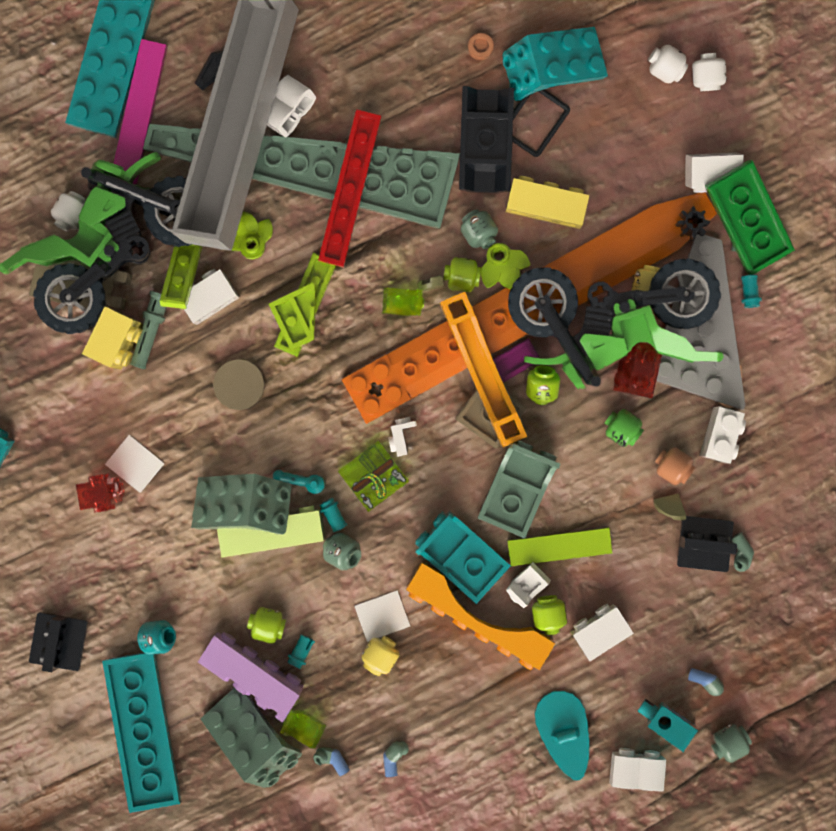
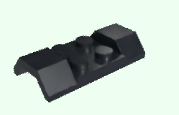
[459,86,514,194]

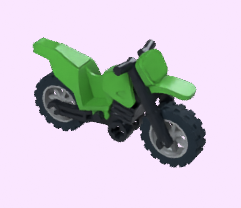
[0,152,192,334]
[508,259,724,390]

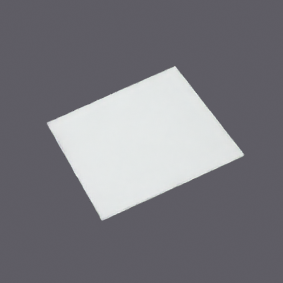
[105,435,164,493]
[355,590,410,642]

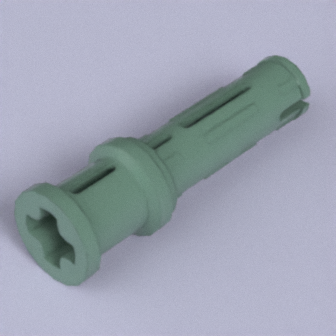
[130,290,167,369]

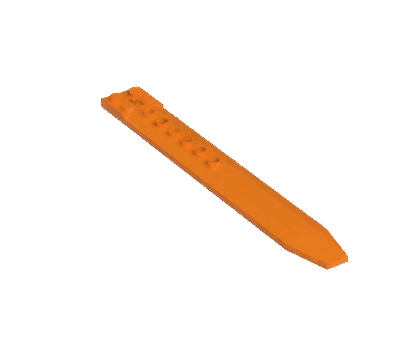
[341,193,717,424]

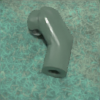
[732,532,754,572]

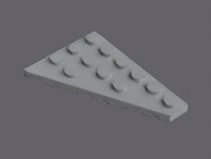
[647,233,745,410]

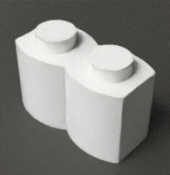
[267,75,316,138]
[609,748,666,791]

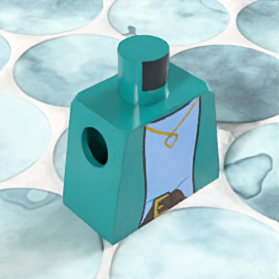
[637,699,698,752]

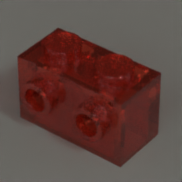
[613,342,662,399]
[76,473,125,513]

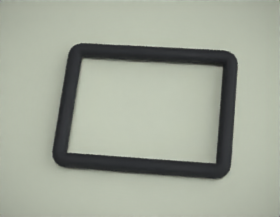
[512,89,570,157]

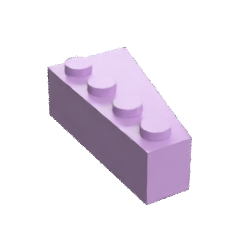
[198,632,304,723]

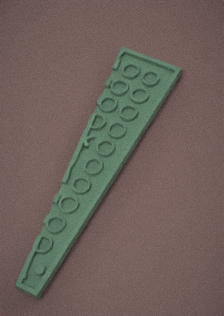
[143,124,460,229]

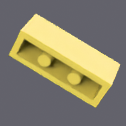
[505,176,589,229]

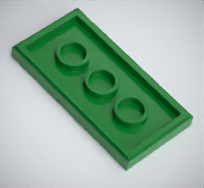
[705,160,795,275]

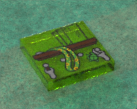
[338,440,409,512]

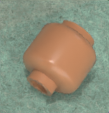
[655,447,696,485]

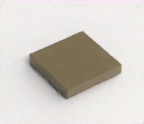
[455,389,526,449]

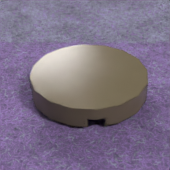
[213,359,265,410]

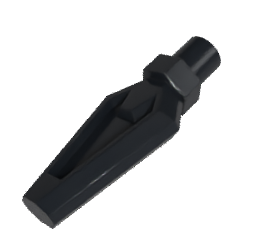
[195,46,225,90]

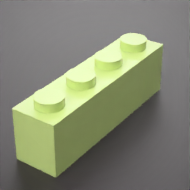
[217,505,325,558]

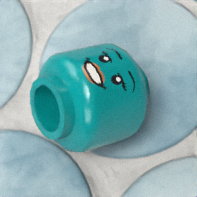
[137,620,176,655]

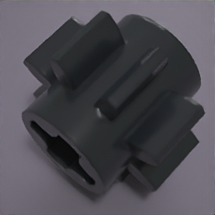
[675,206,710,241]

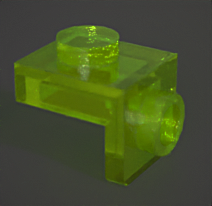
[382,287,424,316]
[280,710,327,749]

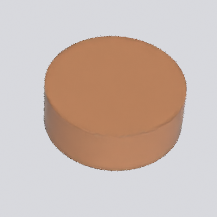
[468,33,494,60]

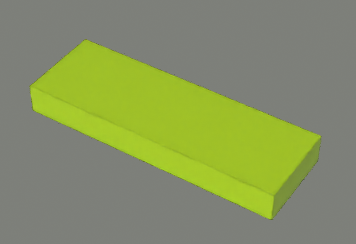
[159,244,202,309]

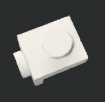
[388,417,417,457]
[506,562,551,608]

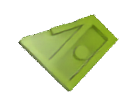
[268,282,316,351]

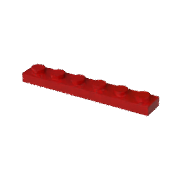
[318,109,382,268]

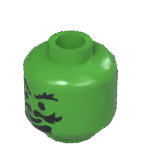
[605,409,644,447]

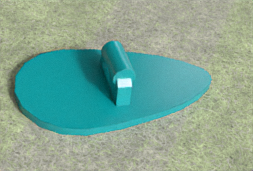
[535,690,589,781]

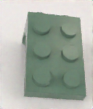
[477,441,561,538]
[191,474,291,535]
[201,687,302,788]

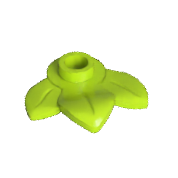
[232,212,273,259]
[481,243,530,290]

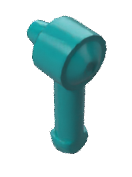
[273,470,326,494]

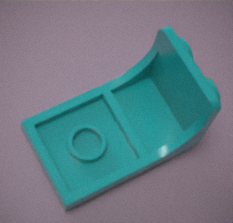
[503,27,608,101]
[415,510,511,604]

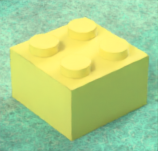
[82,307,143,370]

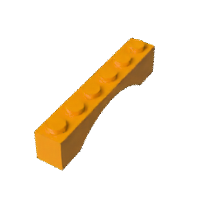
[440,292,527,447]
[406,561,555,670]

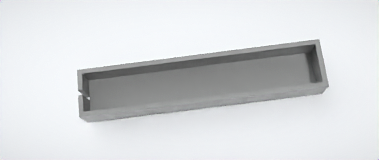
[172,0,299,251]

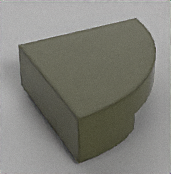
[417,275,444,292]
[653,494,686,520]

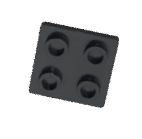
[677,516,737,572]
[29,612,88,673]

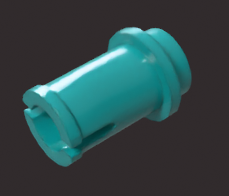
[741,275,762,308]
[319,498,348,532]
[287,634,315,669]

